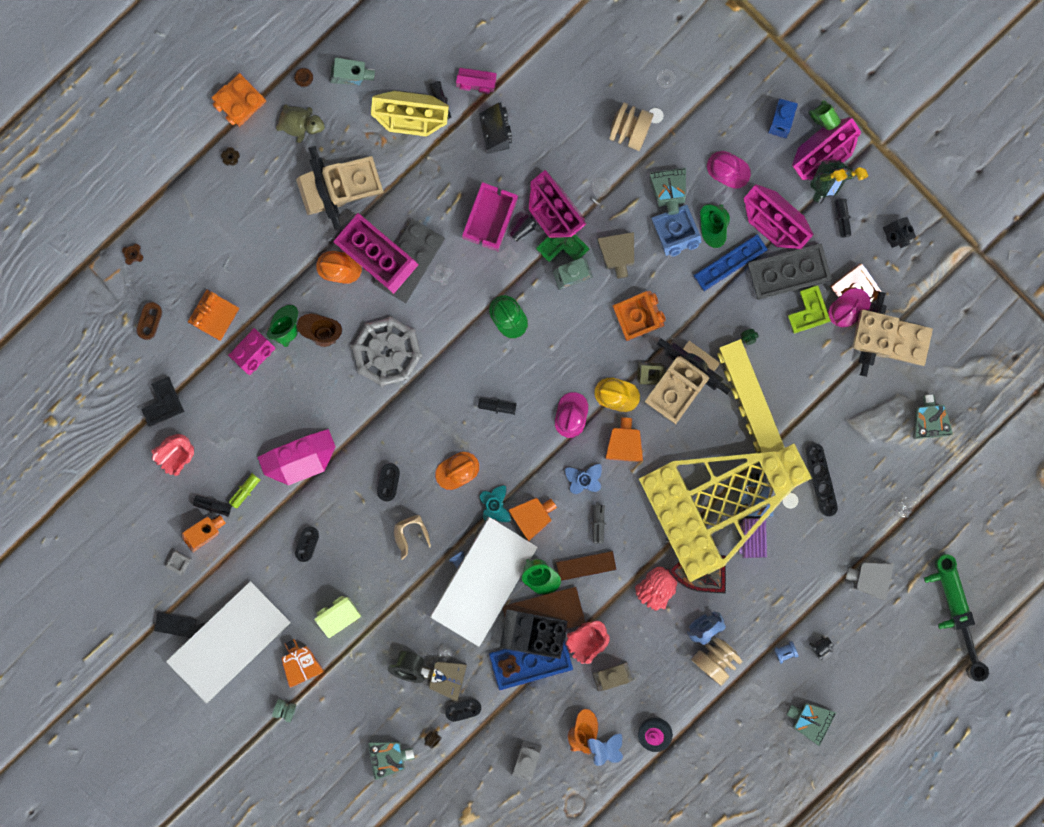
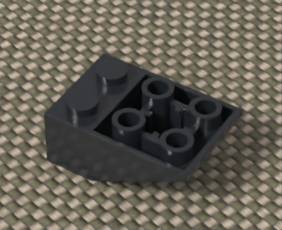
[479,102,512,154]
[500,610,568,659]

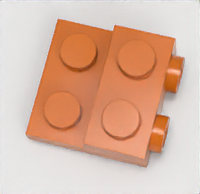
[212,73,266,127]
[613,291,666,341]

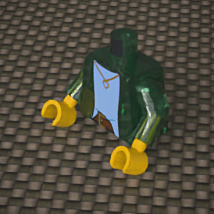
[810,159,868,204]

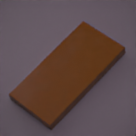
[502,587,586,629]

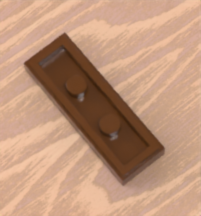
[556,551,617,581]

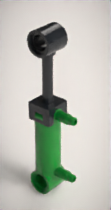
[924,554,989,682]

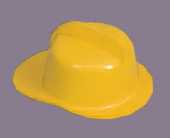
[594,378,640,412]

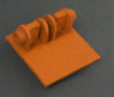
[188,290,240,341]

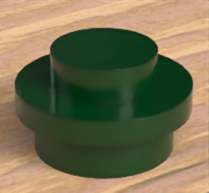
[740,329,759,345]

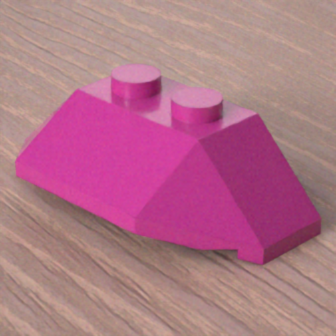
[792,117,861,180]
[529,170,586,238]
[743,184,814,249]
[257,429,336,486]

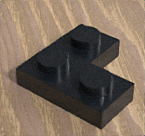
[141,377,185,427]

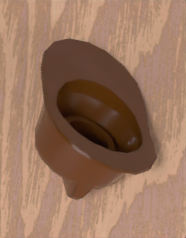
[297,313,342,347]

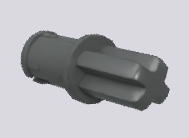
[591,505,606,544]

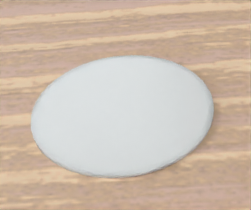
[649,108,663,123]
[783,493,798,509]

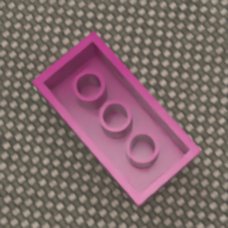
[333,213,419,294]

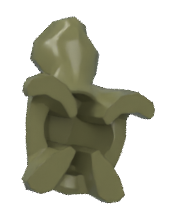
[276,104,325,143]

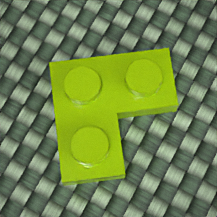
[788,286,831,334]

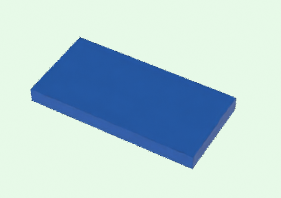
[489,638,573,691]

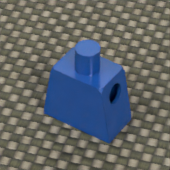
[768,98,798,139]

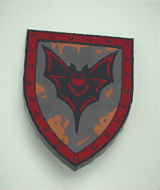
[669,555,726,594]

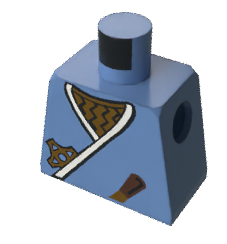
[737,474,773,517]

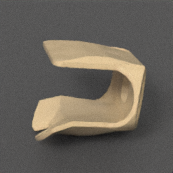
[394,515,431,560]

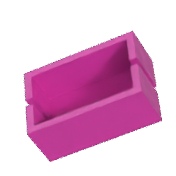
[462,182,518,252]

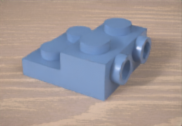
[651,205,702,257]

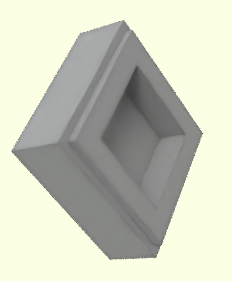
[165,550,192,576]

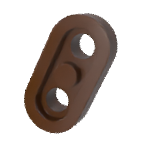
[137,302,163,340]

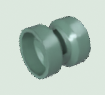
[272,699,297,723]

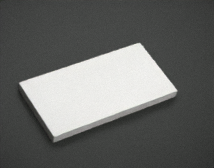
[429,517,538,647]
[166,581,291,704]

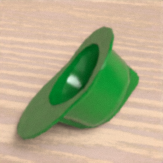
[700,204,730,248]
[489,295,528,338]
[267,305,299,347]
[522,559,561,595]

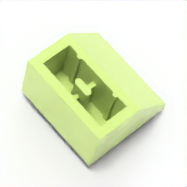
[315,596,362,638]

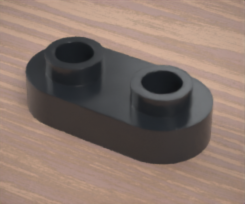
[377,463,400,502]

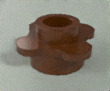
[122,244,144,265]
[498,655,521,678]

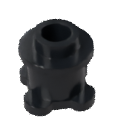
[809,636,834,660]

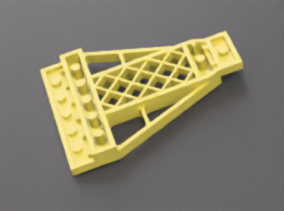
[639,444,812,582]

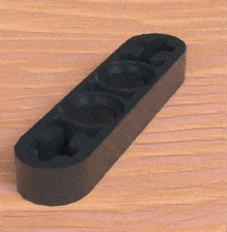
[806,443,838,517]

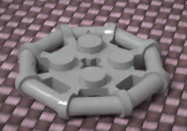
[351,316,423,387]

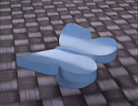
[565,464,602,494]
[587,734,623,766]

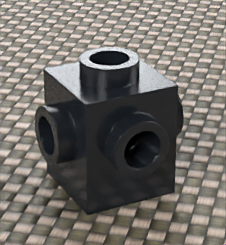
[882,217,916,249]

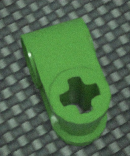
[808,100,841,130]

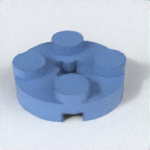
[687,612,726,644]

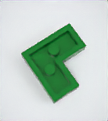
[536,234,590,263]

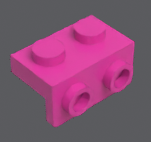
[456,68,497,94]
[228,328,275,375]

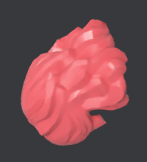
[151,434,194,476]
[635,567,677,611]
[565,621,610,664]

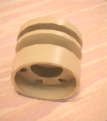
[609,102,654,151]
[691,636,743,686]

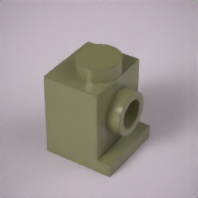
[637,361,667,385]

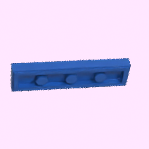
[694,234,768,291]

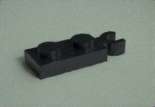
[154,612,206,638]

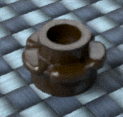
[221,147,240,166]
[424,731,442,749]

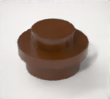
[294,68,313,87]

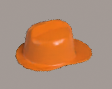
[316,251,362,284]
[435,452,479,490]
[567,709,598,754]

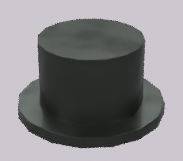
[387,651,425,683]

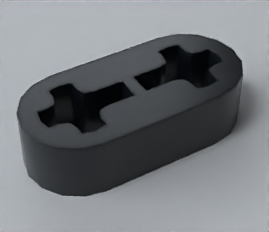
[295,527,319,562]
[445,699,482,722]

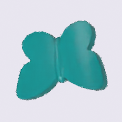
[480,485,511,522]

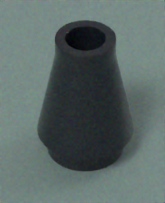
[509,214,538,242]

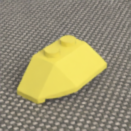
[371,91,449,136]

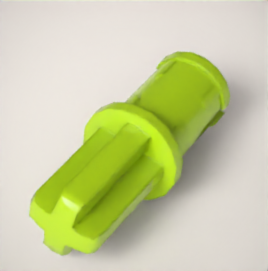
[229,473,261,509]

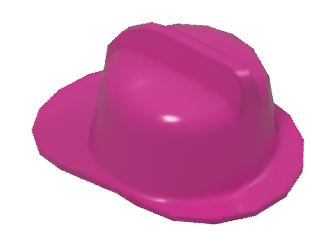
[707,151,751,189]
[828,288,871,327]
[555,392,588,438]

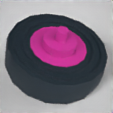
[638,717,673,752]

